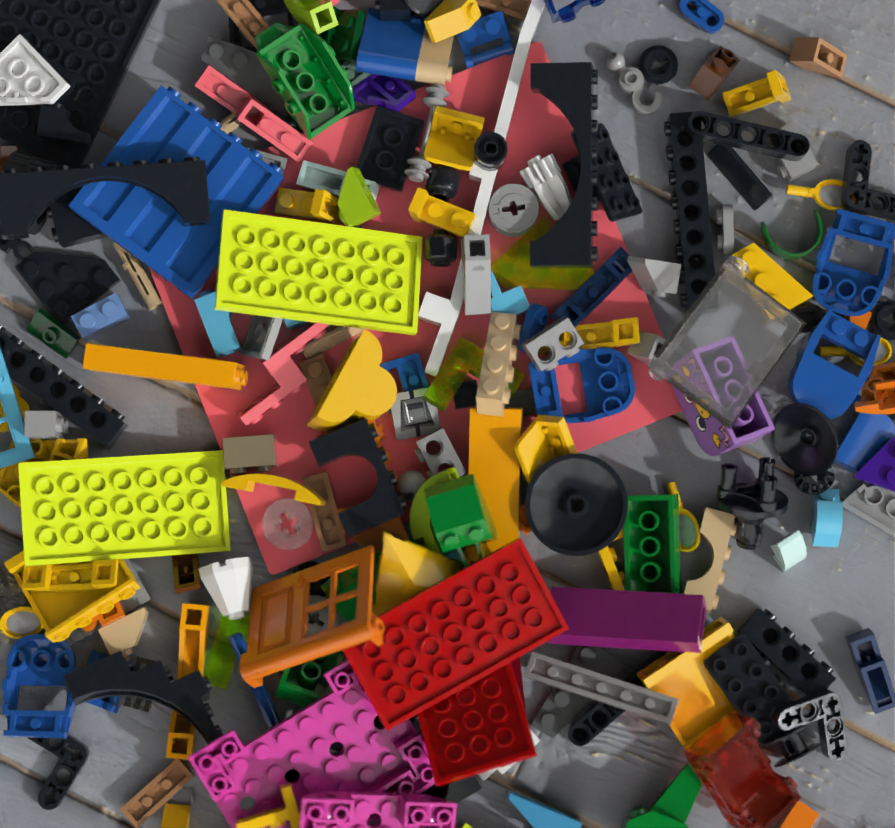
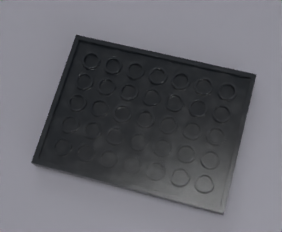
[0,0,161,169]

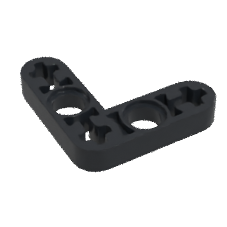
[841,140,895,221]
[772,689,848,762]
[26,734,89,810]

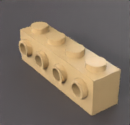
[476,312,521,416]

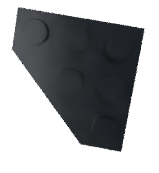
[15,252,121,325]

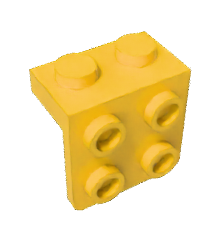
[423,106,485,171]
[514,415,577,484]

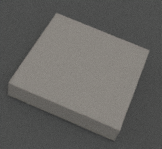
[241,315,283,361]

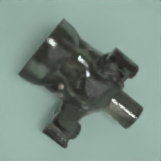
[0,567,28,612]

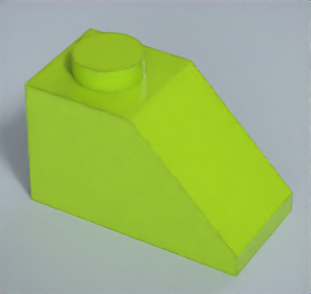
[337,167,381,227]

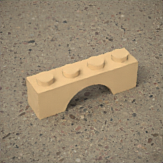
[681,507,737,614]

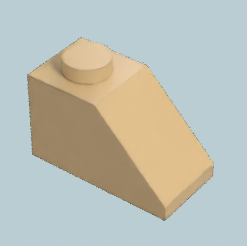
[98,607,149,658]

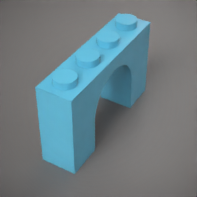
[194,289,308,359]

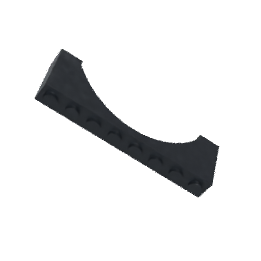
[530,62,598,269]
[0,157,210,240]

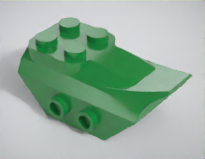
[254,22,355,140]

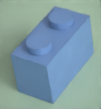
[71,293,132,342]

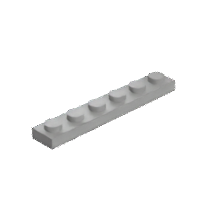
[524,652,679,725]

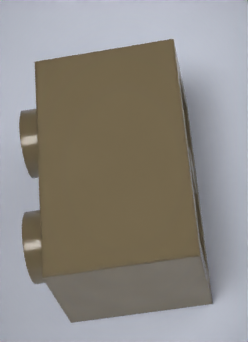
[223,434,277,474]

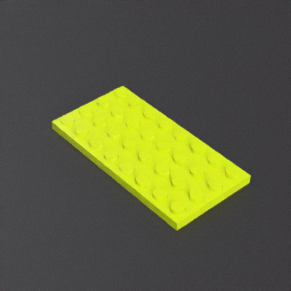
[214,209,423,335]
[18,450,231,566]

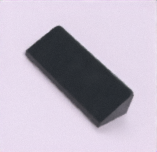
[708,144,772,210]

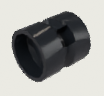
[474,132,508,171]

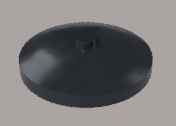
[525,453,628,556]

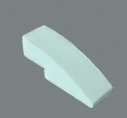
[296,160,380,201]
[770,530,807,572]

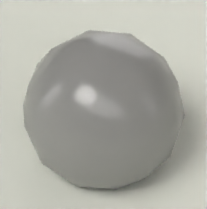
[396,471,427,502]

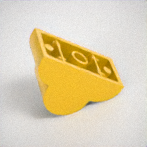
[306,329,397,431]

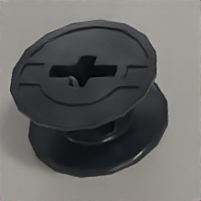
[763,723,821,767]

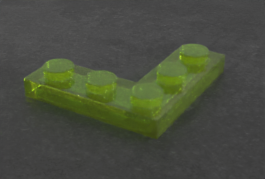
[423,337,526,412]
[204,615,250,690]

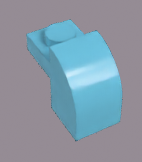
[491,271,530,317]
[811,489,843,547]

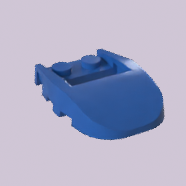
[813,209,895,316]
[788,309,881,419]
[527,348,635,423]
[834,394,895,473]
[2,634,77,739]

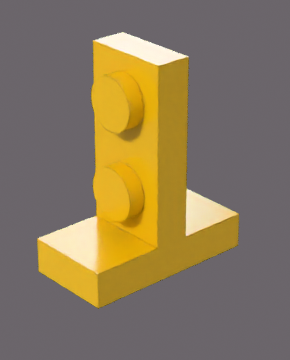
[722,70,791,118]
[408,187,476,237]
[274,188,341,225]
[598,528,625,591]
[235,783,300,828]

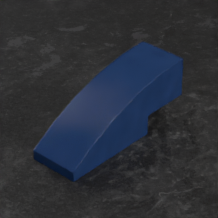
[845,628,895,714]

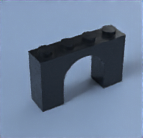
[309,419,408,538]

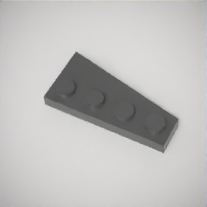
[201,35,288,118]
[531,645,627,738]

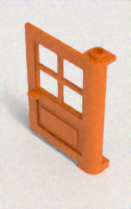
[240,545,384,688]

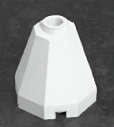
[199,557,253,620]

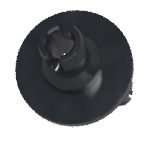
[716,457,789,550]

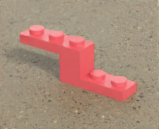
[194,64,313,162]
[237,322,329,425]

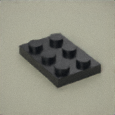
[356,106,425,193]

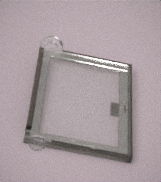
[647,256,806,429]

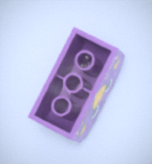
[671,336,775,456]

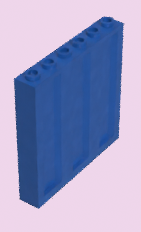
[69,85,284,300]

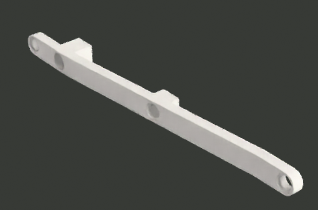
[418,0,546,377]

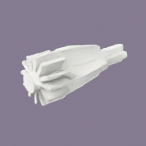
[519,154,572,221]

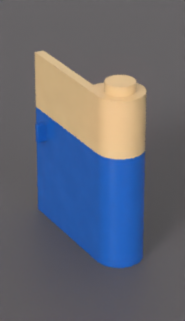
[356,8,454,86]

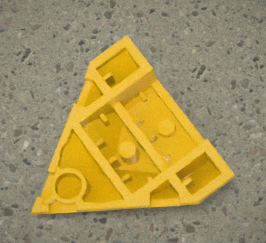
[372,531,464,616]

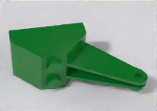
[424,474,498,567]
[620,750,712,828]

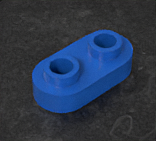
[679,0,724,34]
[518,303,549,353]

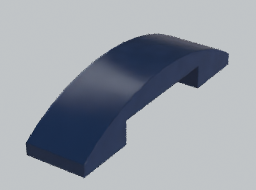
[550,247,632,334]

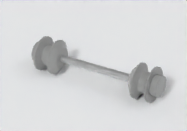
[405,84,450,182]

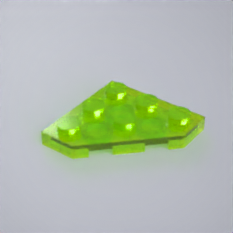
[491,217,595,291]

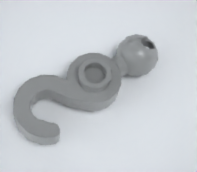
[606,52,662,115]

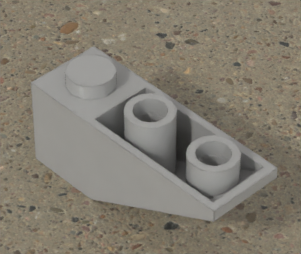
[461,234,491,315]

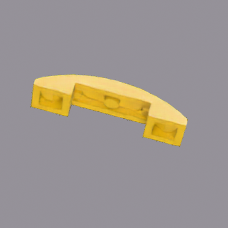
[540,317,640,354]
[222,474,326,506]
[22,559,119,592]

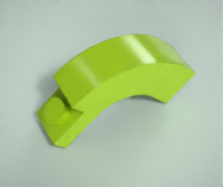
[284,0,339,34]
[410,467,460,556]

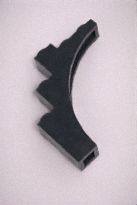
[63,651,223,745]

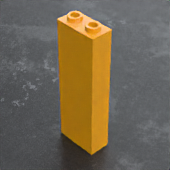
[83,343,248,391]
[467,406,523,562]

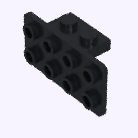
[563,123,642,222]
[703,634,795,744]

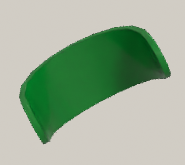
[760,209,823,260]

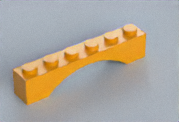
[166,603,211,760]

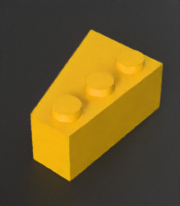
[728,243,813,324]

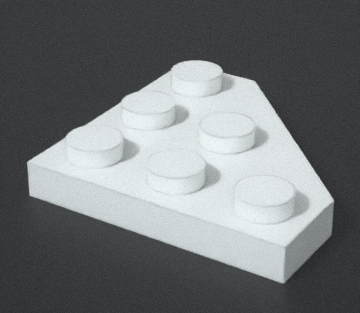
[0,34,71,106]

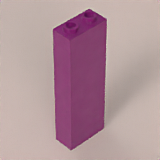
[548,587,707,653]

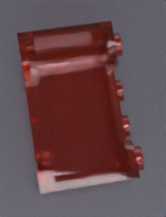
[684,712,802,828]

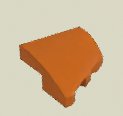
[855,362,895,414]

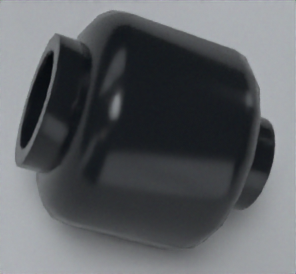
[425,164,460,202]
[424,229,457,267]

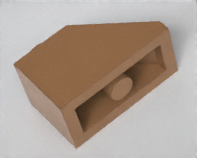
[790,37,848,78]

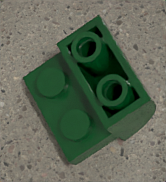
[317,6,365,64]

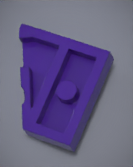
[352,74,417,112]
[853,437,895,492]

